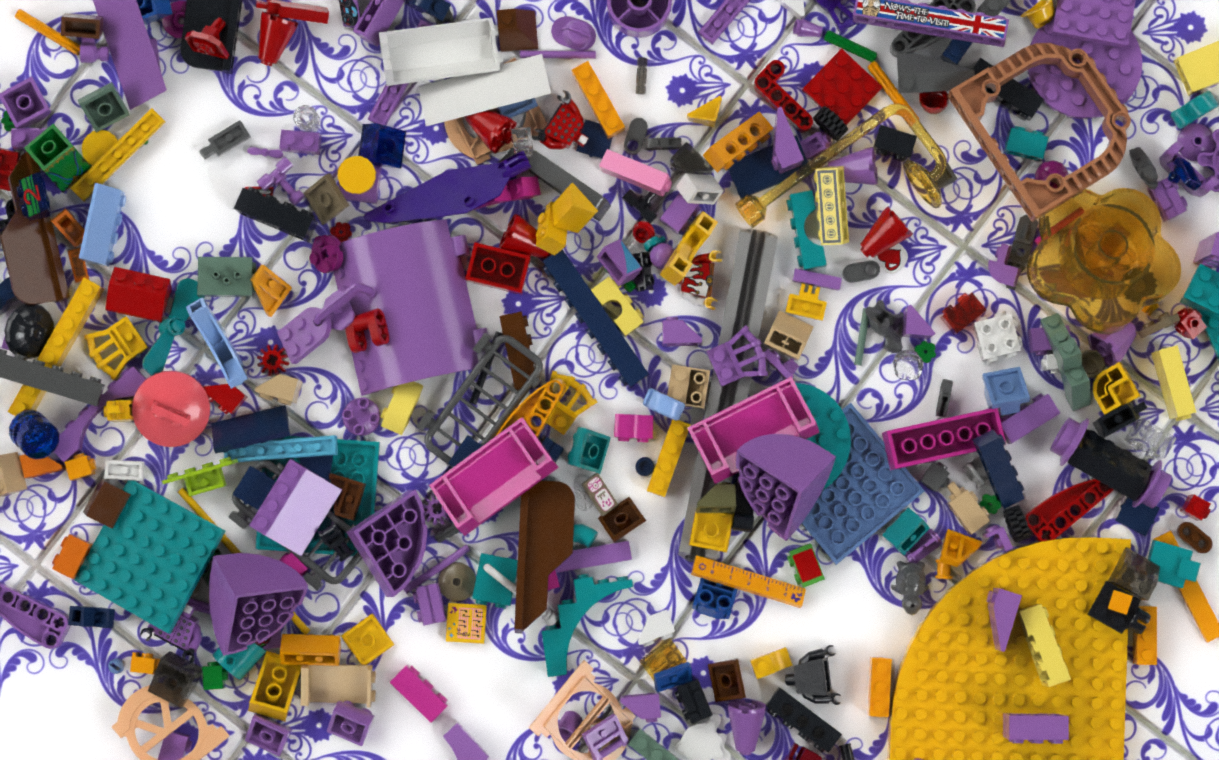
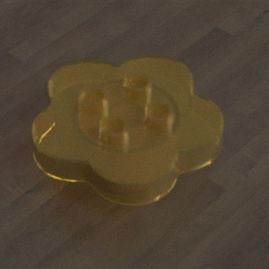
[1027,188,1181,334]

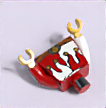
[678,250,722,310]

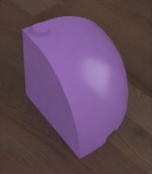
[736,434,836,541]
[209,553,308,656]

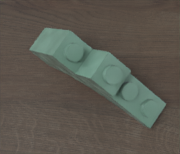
[1040,313,1091,411]

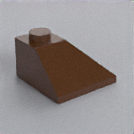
[497,9,538,52]

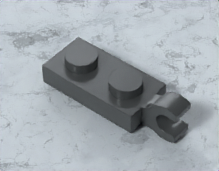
[199,120,251,160]

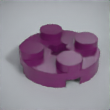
[309,235,343,273]

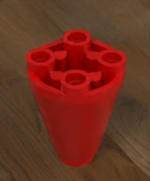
[464,110,517,154]

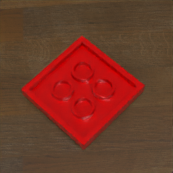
[802,48,883,125]

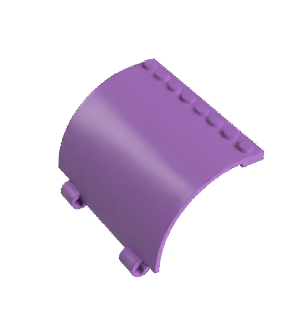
[334,219,490,396]

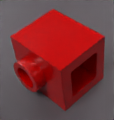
[1180,494,1211,521]

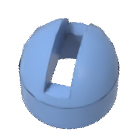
[108,658,125,674]

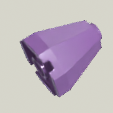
[1087,320,1137,367]

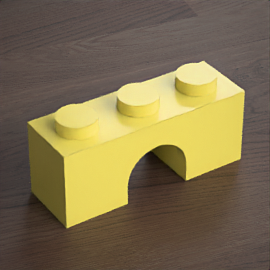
[591,277,644,337]

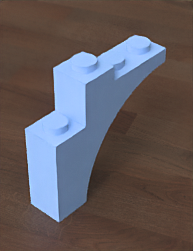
[186,297,248,389]

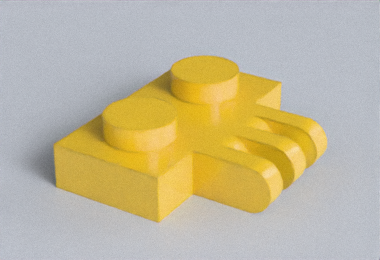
[785,283,827,321]

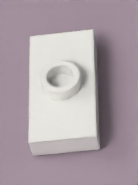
[104,460,145,481]

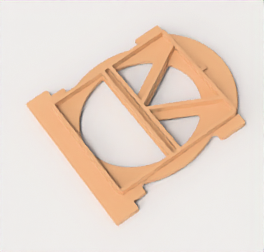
[444,58,547,165]
[529,660,636,760]
[112,679,230,760]

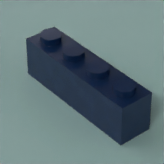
[972,429,1025,509]

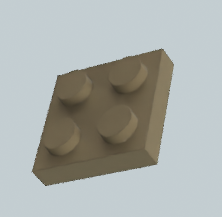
[304,173,350,225]

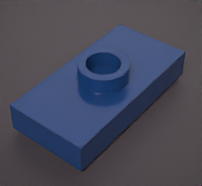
[653,662,693,693]

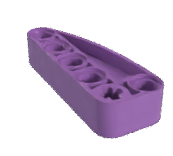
[0,582,71,649]

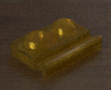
[639,638,687,680]

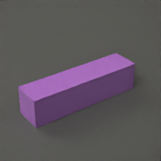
[792,268,842,291]

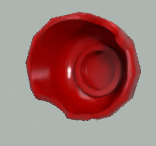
[919,91,949,114]

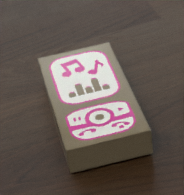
[581,473,618,516]

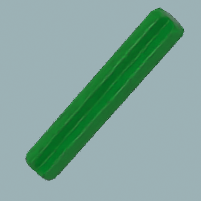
[824,30,878,62]

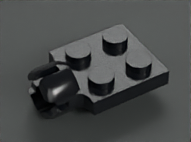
[1087,581,1151,634]

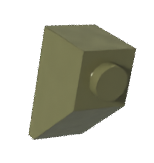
[695,482,736,513]

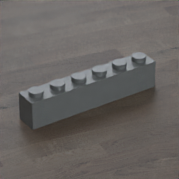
[0,349,105,406]

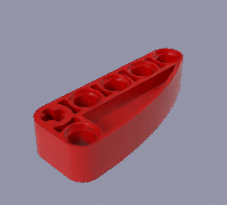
[1025,479,1113,542]

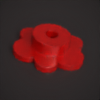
[330,222,352,242]

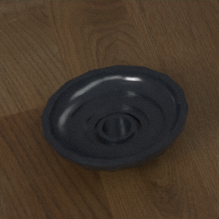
[4,304,55,360]

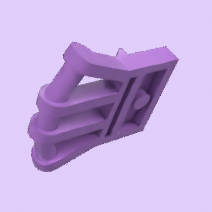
[706,325,768,387]

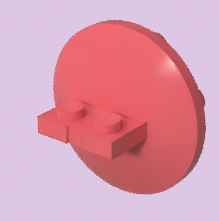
[132,370,210,447]

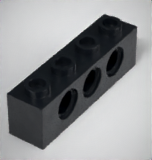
[766,687,842,753]

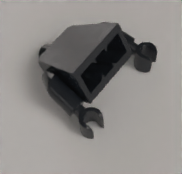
[785,645,841,705]

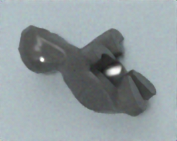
[865,300,904,353]
[891,561,929,616]

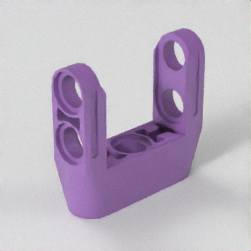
[1159,141,1219,198]

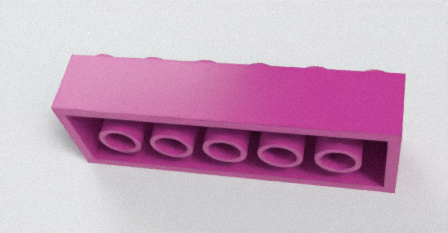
[882,408,1006,471]

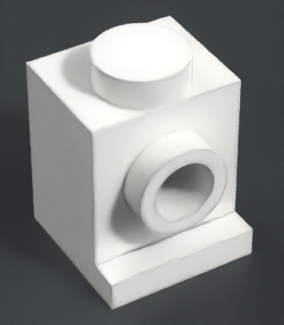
[1041,354,1060,374]

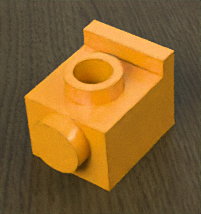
[130,652,161,674]

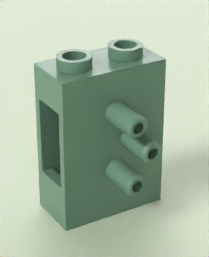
[197,257,256,297]

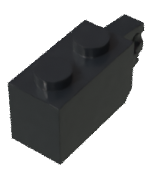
[1092,401,1147,438]

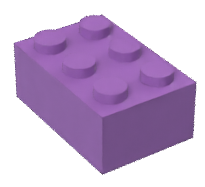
[1003,713,1069,744]

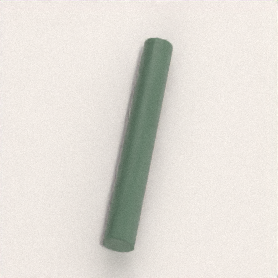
[854,308,869,366]

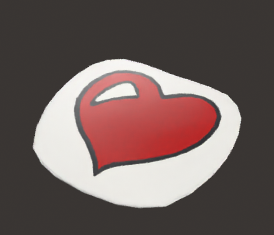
[875,243,908,274]

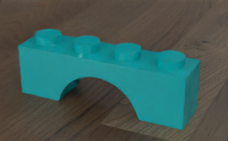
[786,190,827,271]

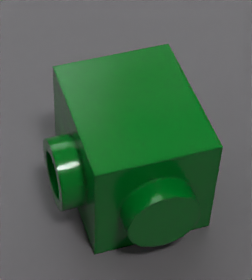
[202,661,228,690]

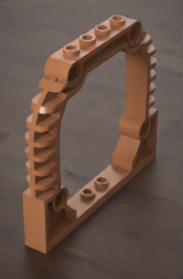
[947,43,1131,222]

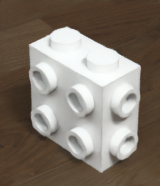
[972,311,1023,363]

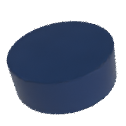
[635,457,654,476]

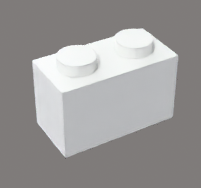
[676,173,724,205]

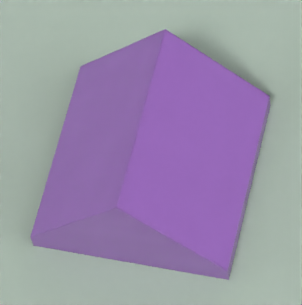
[901,304,936,339]
[245,714,293,757]

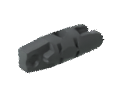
[1129,147,1158,190]

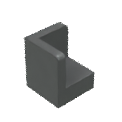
[928,163,957,192]

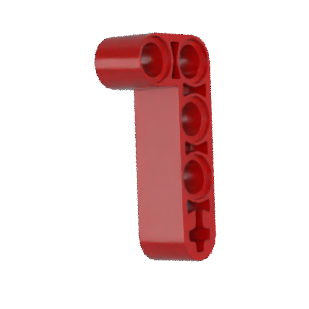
[754,60,813,133]

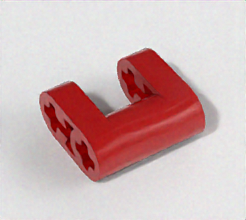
[345,308,389,353]

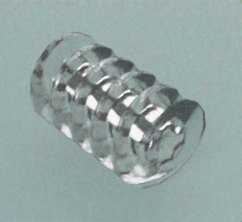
[293,105,321,133]

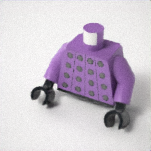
[140,602,202,663]

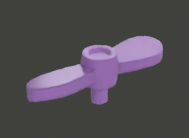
[247,147,283,158]

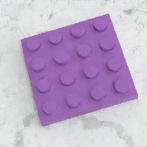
[1051,0,1136,48]

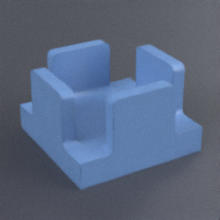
[982,366,1030,416]

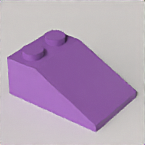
[771,107,804,174]
[986,588,1022,652]

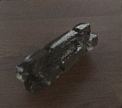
[635,57,648,95]

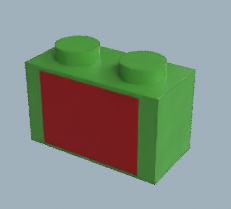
[787,543,825,588]

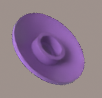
[1177,124,1215,161]

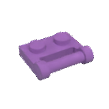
[582,714,629,760]

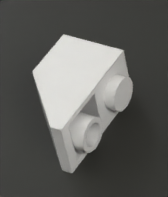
[638,609,675,647]

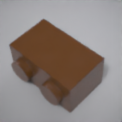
[61,13,103,39]

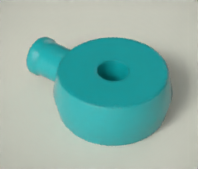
[643,236,666,252]

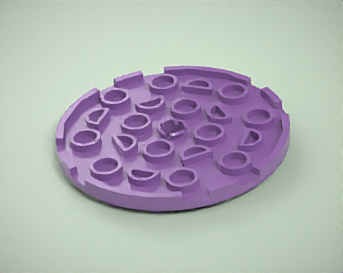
[1028,15,1142,119]

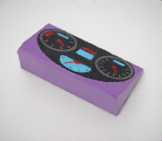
[339,0,361,28]

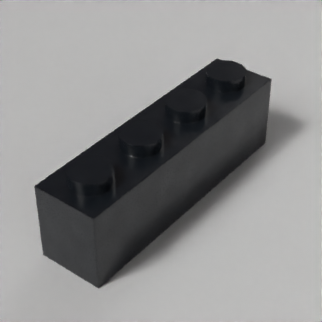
[973,58,1044,121]

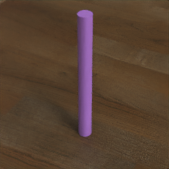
[520,51,596,59]
[404,544,471,594]

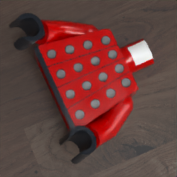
[532,90,589,150]

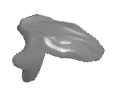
[961,457,988,489]

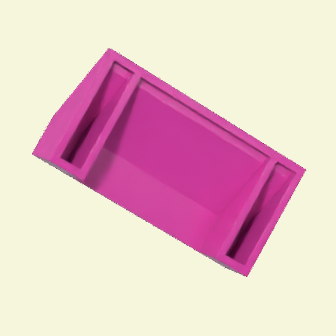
[687,377,819,484]
[429,417,559,536]

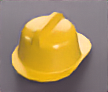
[1020,0,1055,29]

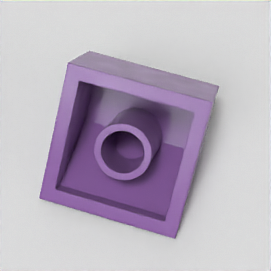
[662,317,702,347]
[620,692,661,723]

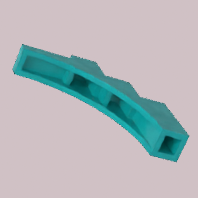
[542,573,633,677]

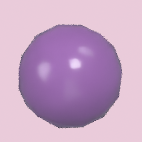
[650,243,674,269]

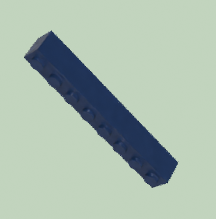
[542,249,649,388]

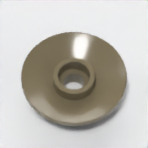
[438,563,476,601]

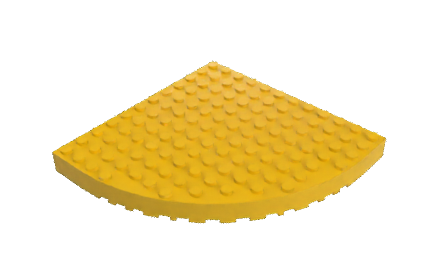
[887,537,1131,760]

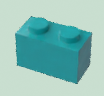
[1003,126,1049,162]
[882,507,930,556]

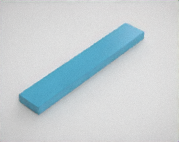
[224,435,338,463]

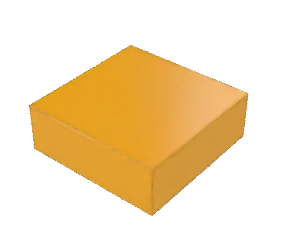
[1107,590,1133,615]

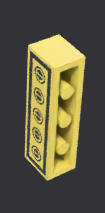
[814,166,849,245]

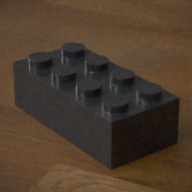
[233,187,318,243]

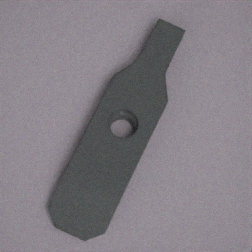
[1006,214,1038,290]

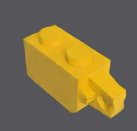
[536,201,567,256]
[104,400,134,422]

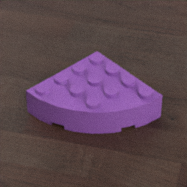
[346,489,427,597]

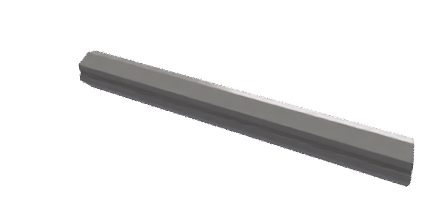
[678,228,778,562]

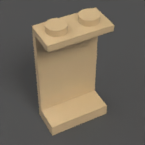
[301,664,376,708]

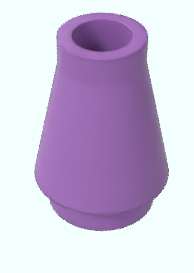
[793,18,822,38]

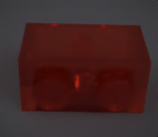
[940,292,986,335]

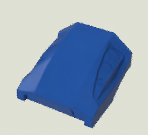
[692,578,738,619]

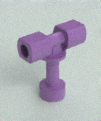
[256,157,305,206]

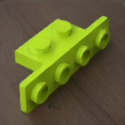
[162,457,238,497]

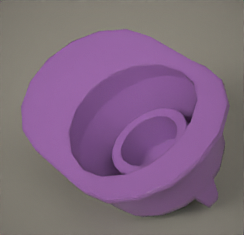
[551,16,596,51]

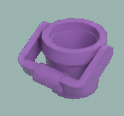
[558,711,582,743]

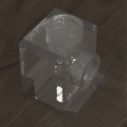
[511,127,533,157]

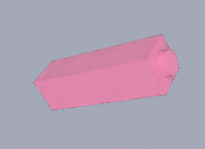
[599,149,672,197]

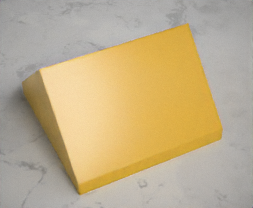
[552,182,598,233]

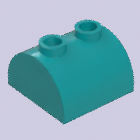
[567,427,611,474]
[212,642,267,680]

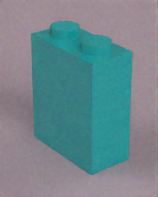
[472,553,518,609]

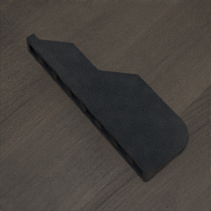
[180,0,243,74]

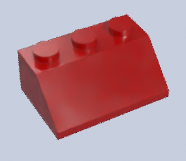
[105,267,172,323]

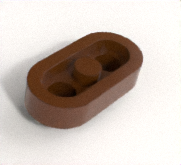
[1177,522,1213,554]

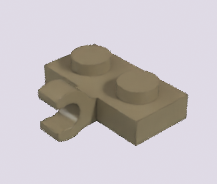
[1138,312,1180,339]

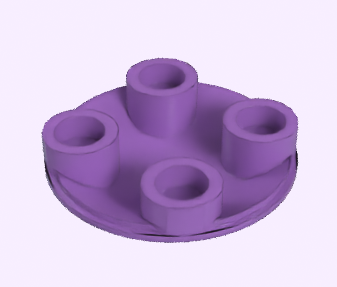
[342,397,381,436]

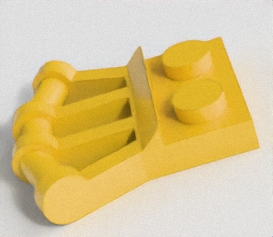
[84,316,149,381]
[537,370,598,435]

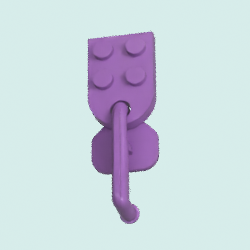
[277,283,376,364]

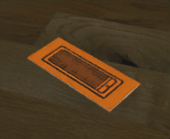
[68,247,89,283]

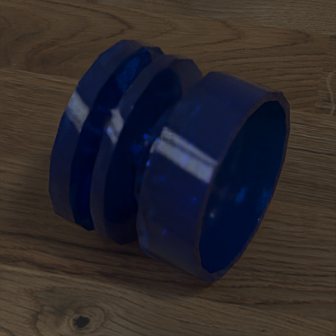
[9,409,60,459]

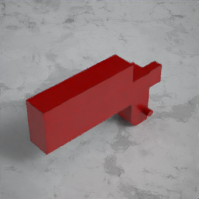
[255,0,329,24]

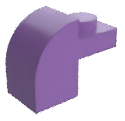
[988,243,1021,287]

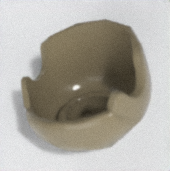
[1081,349,1105,378]

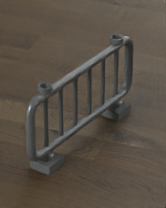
[416,333,543,468]
[228,460,362,591]

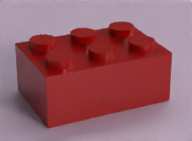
[465,242,531,295]

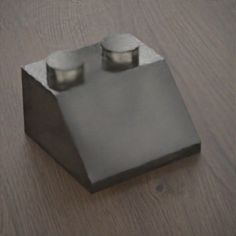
[670,142,714,176]
[1108,547,1160,601]
[148,651,202,708]

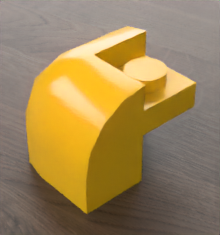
[1093,362,1141,415]

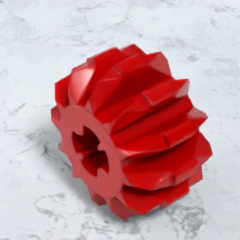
[257,344,290,377]

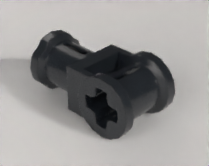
[318,521,355,562]

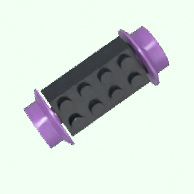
[1050,417,1172,509]

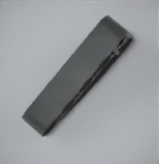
[889,0,976,57]
[528,150,611,221]

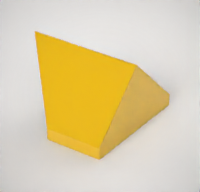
[686,96,722,127]

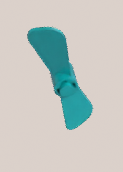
[142,278,205,376]

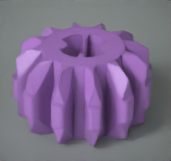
[423,493,450,525]

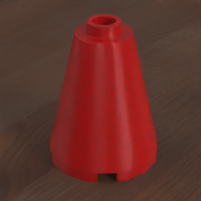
[258,11,299,66]
[860,206,913,258]
[499,214,552,259]

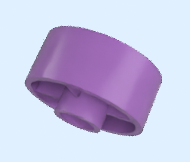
[607,0,672,38]

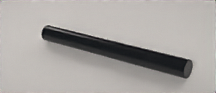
[469,331,503,405]

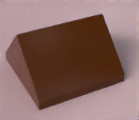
[83,478,131,529]
[598,497,646,542]
[708,658,746,702]

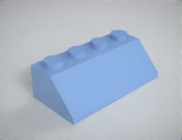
[79,183,126,267]

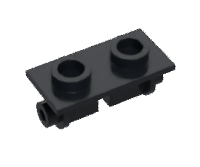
[633,252,655,292]

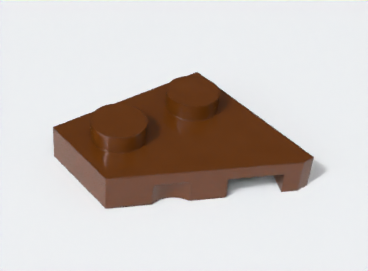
[329,473,366,521]

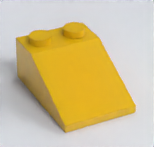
[248,651,302,722]

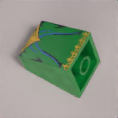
[24,123,91,193]

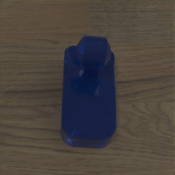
[1168,156,1202,191]

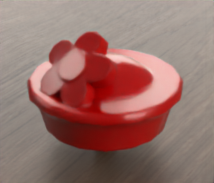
[633,221,655,243]

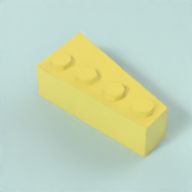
[1017,604,1071,687]

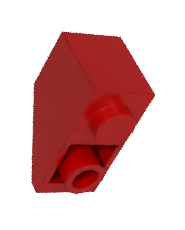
[203,384,248,415]

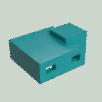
[1143,540,1201,588]

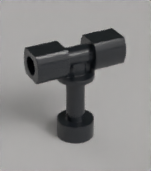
[622,189,658,224]

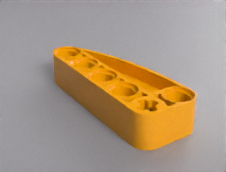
[496,378,566,437]

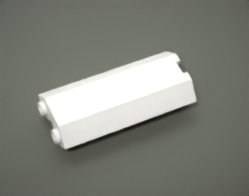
[379,18,503,86]

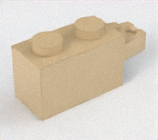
[946,481,990,535]

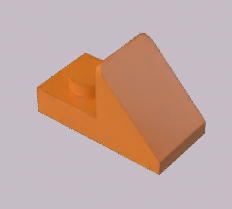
[51,208,85,248]

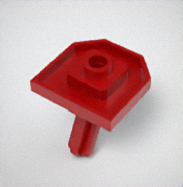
[185,18,229,59]

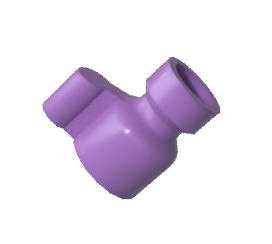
[80,38,109,63]

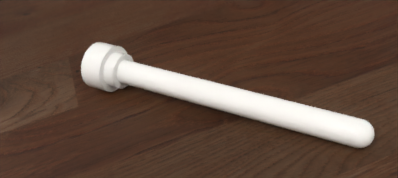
[483,564,559,626]

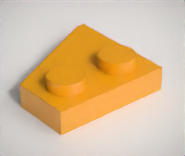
[250,265,292,317]
[939,529,983,567]

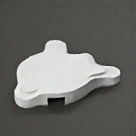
[675,713,731,760]

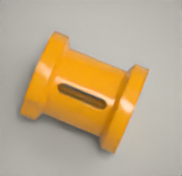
[935,559,953,579]

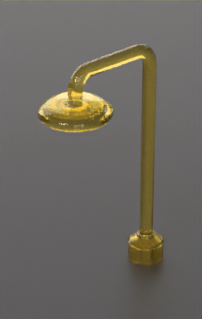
[735,104,947,228]

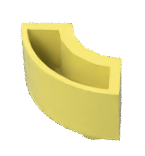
[380,381,423,435]

